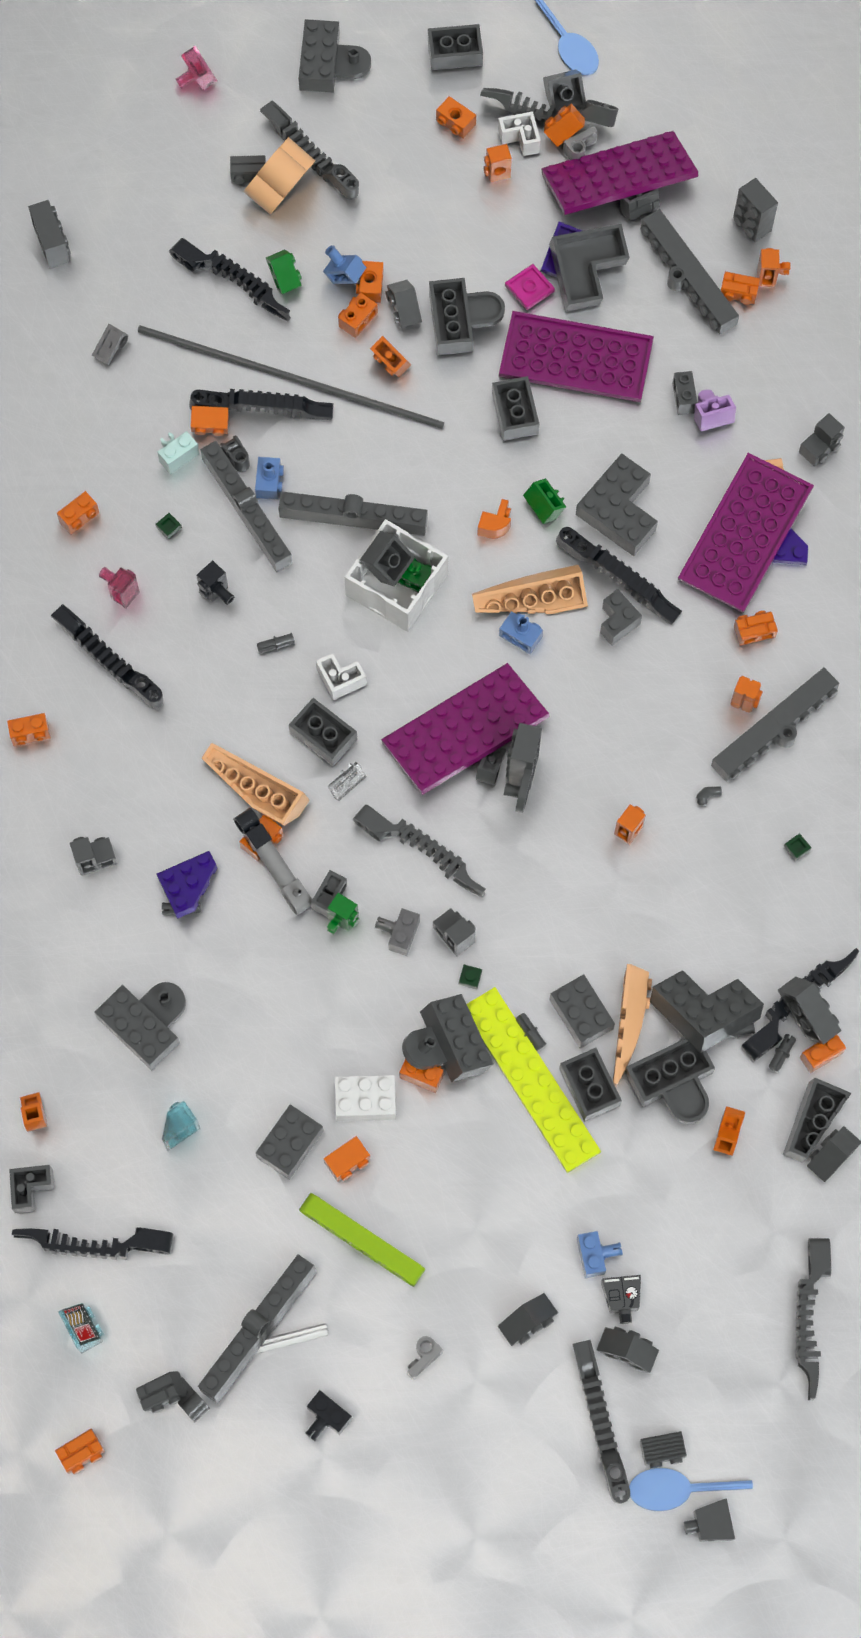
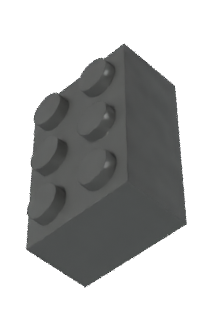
[428,24,483,70]
[733,178,778,242]
[28,200,71,269]
[492,376,540,441]
[289,698,357,766]
[549,974,615,1048]
[778,976,842,1045]
[559,1048,622,1122]
[256,1104,324,1180]

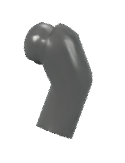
[696,786,722,805]

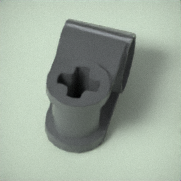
[220,435,250,472]

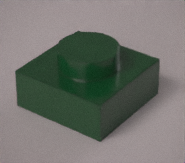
[155,513,182,539]
[784,833,812,861]
[458,964,482,989]

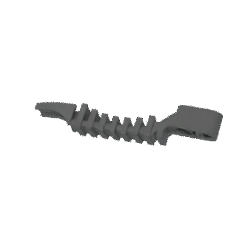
[480,88,619,127]
[260,100,359,199]
[353,804,486,897]
[796,1238,831,1400]
[572,1340,630,1504]

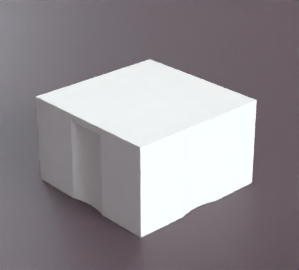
[344,519,449,632]

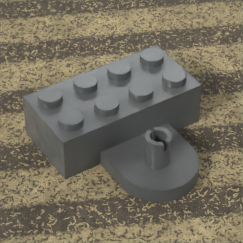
[298,19,371,93]
[429,278,505,355]
[503,723,542,813]
[94,982,186,1071]
[402,994,494,1082]
[625,1038,715,1124]

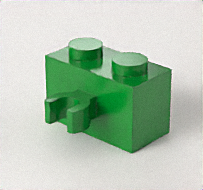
[266,249,302,294]
[523,478,566,524]
[397,558,432,593]
[327,893,360,935]

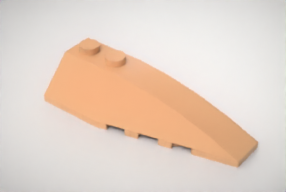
[472,565,588,614]
[202,743,310,826]
[613,964,652,1088]

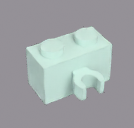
[157,431,199,474]

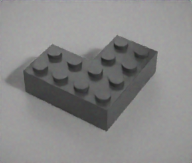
[549,224,630,312]
[575,453,658,556]
[650,970,764,1053]

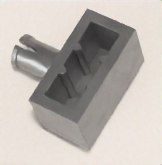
[375,908,420,956]

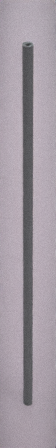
[138,325,444,429]

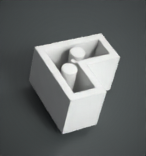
[498,112,541,156]
[316,653,367,701]

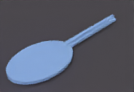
[535,0,599,75]
[629,1468,753,1511]

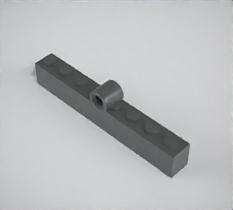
[640,209,739,334]
[200,441,293,572]
[278,491,428,536]
[711,667,839,782]
[198,1254,317,1404]

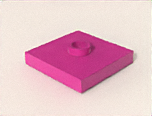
[505,264,555,310]

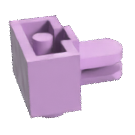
[694,390,736,431]

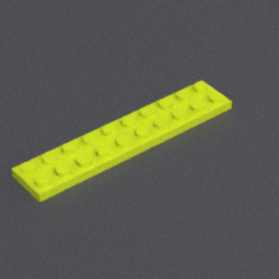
[467,987,601,1173]

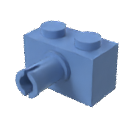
[323,245,367,284]
[255,457,284,499]
[499,611,543,655]
[577,1231,623,1279]

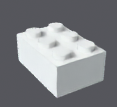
[335,1075,396,1121]

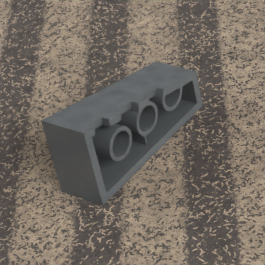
[783,1078,851,1162]

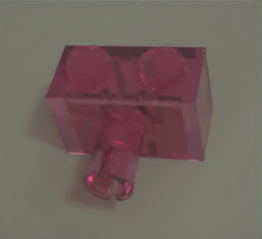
[175,46,218,91]
[99,567,140,609]

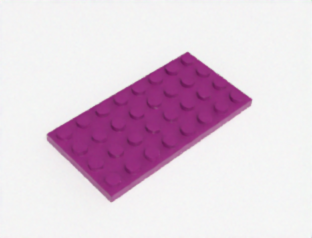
[541,131,698,215]
[499,311,654,403]
[678,453,814,613]
[381,663,550,795]

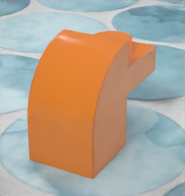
[477,499,511,539]
[20,1092,47,1132]
[713,1106,745,1156]

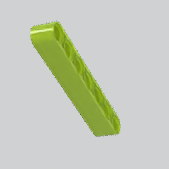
[299,1193,426,1287]

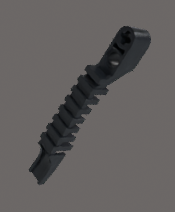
[169,238,291,321]
[189,389,334,420]
[556,527,682,625]
[51,604,163,708]
[742,948,859,1061]
[11,1227,173,1260]

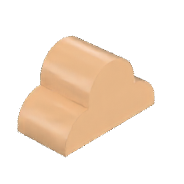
[243,137,315,215]

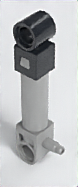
[233,808,312,915]

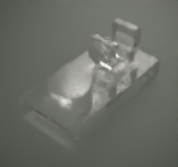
[328,762,367,801]

